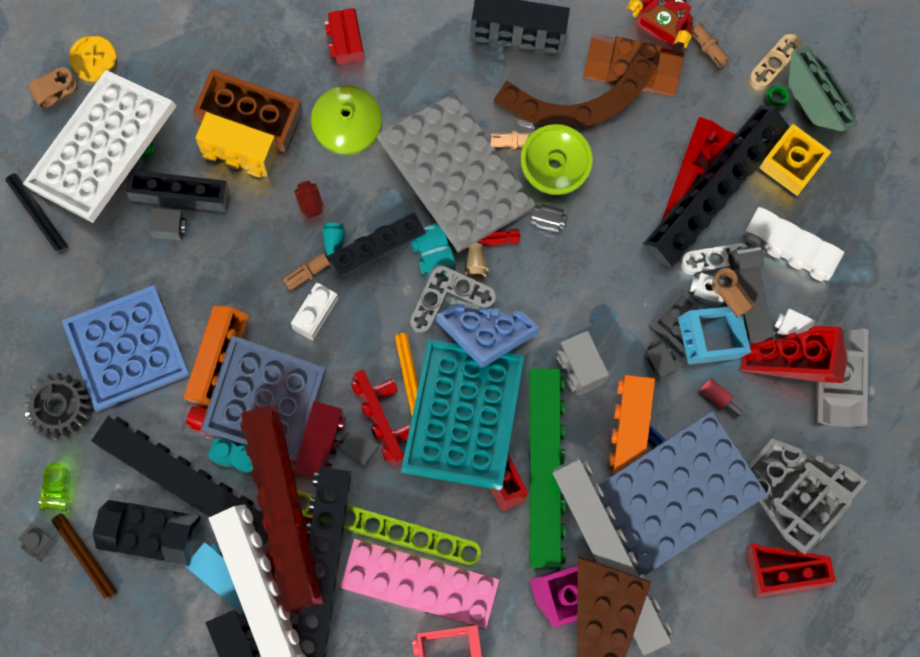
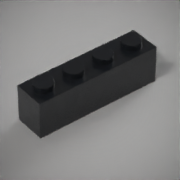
[126,170,229,212]

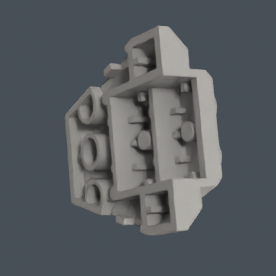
[748,439,868,555]

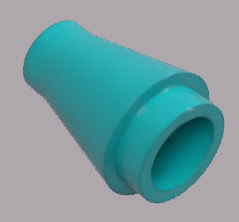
[322,223,346,258]

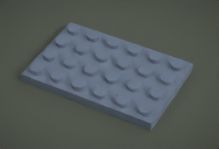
[599,411,768,576]

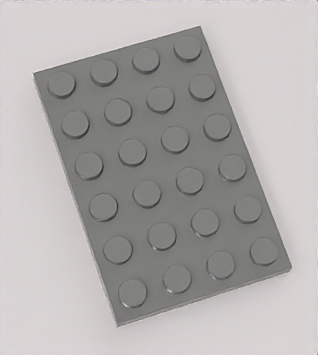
[377,93,536,253]

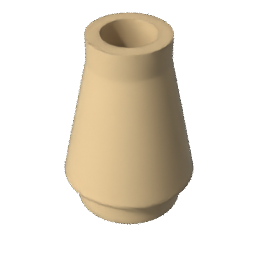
[464,243,489,281]

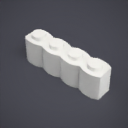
[742,207,844,281]

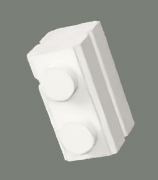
[291,282,339,341]

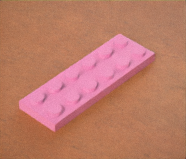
[340,539,500,629]

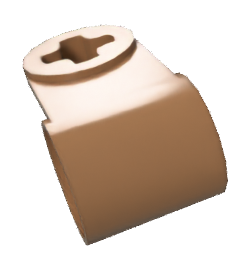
[28,67,77,108]

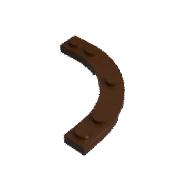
[494,54,658,129]

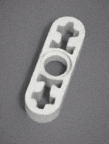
[681,243,748,275]

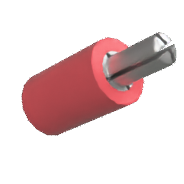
[699,378,743,417]

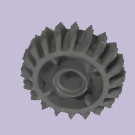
[23,373,92,440]

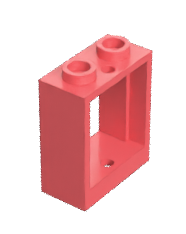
[412,625,482,657]

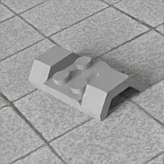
[816,325,869,427]

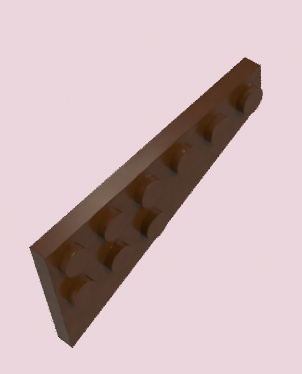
[577,556,651,657]

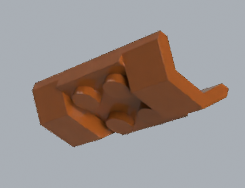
[583,33,684,97]

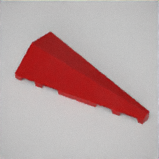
[661,117,735,222]

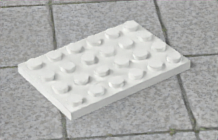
[23,70,177,223]

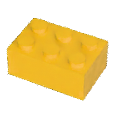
[195,112,278,177]

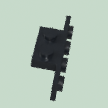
[328,212,426,277]

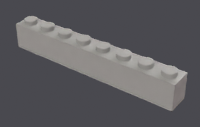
[552,456,673,656]

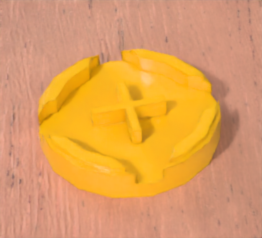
[69,35,117,82]

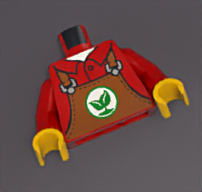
[625,0,693,48]

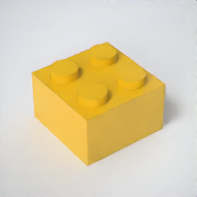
[760,124,831,196]

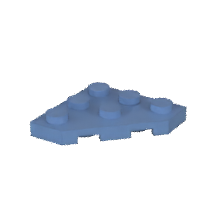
[436,304,539,368]

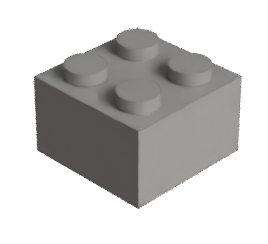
[555,330,609,396]

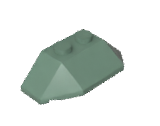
[788,46,858,132]

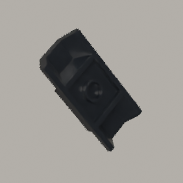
[93,500,201,566]

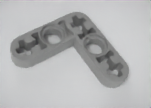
[409,265,496,332]

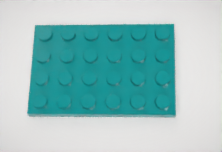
[401,339,524,490]

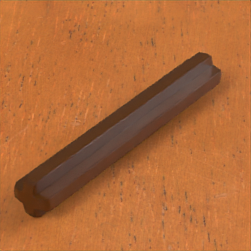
[51,513,117,600]

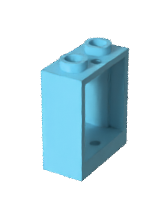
[678,307,751,365]

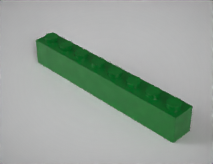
[529,368,566,570]

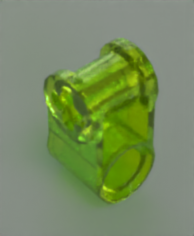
[39,462,71,512]

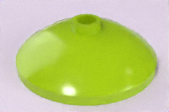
[311,86,382,154]
[521,124,593,195]

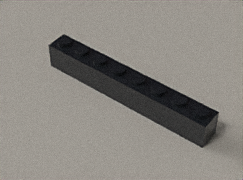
[91,416,276,548]

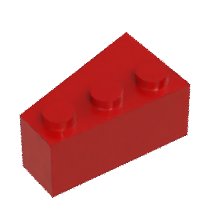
[746,543,836,598]

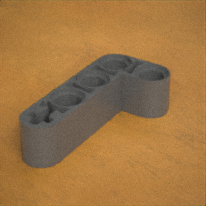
[729,245,774,345]

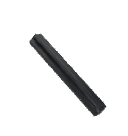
[5,173,68,254]

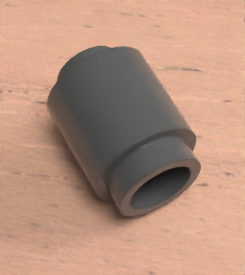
[531,204,567,233]

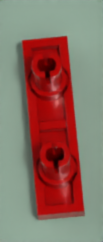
[351,369,411,467]

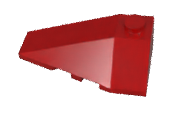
[741,326,847,383]

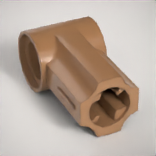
[712,268,755,318]

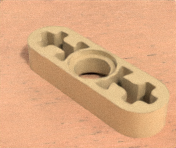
[749,34,801,91]

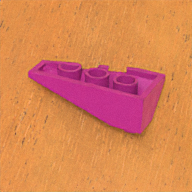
[529,559,596,627]

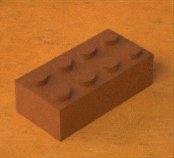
[193,69,302,152]

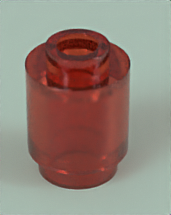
[294,181,324,218]

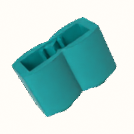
[410,222,456,276]
[207,438,264,476]

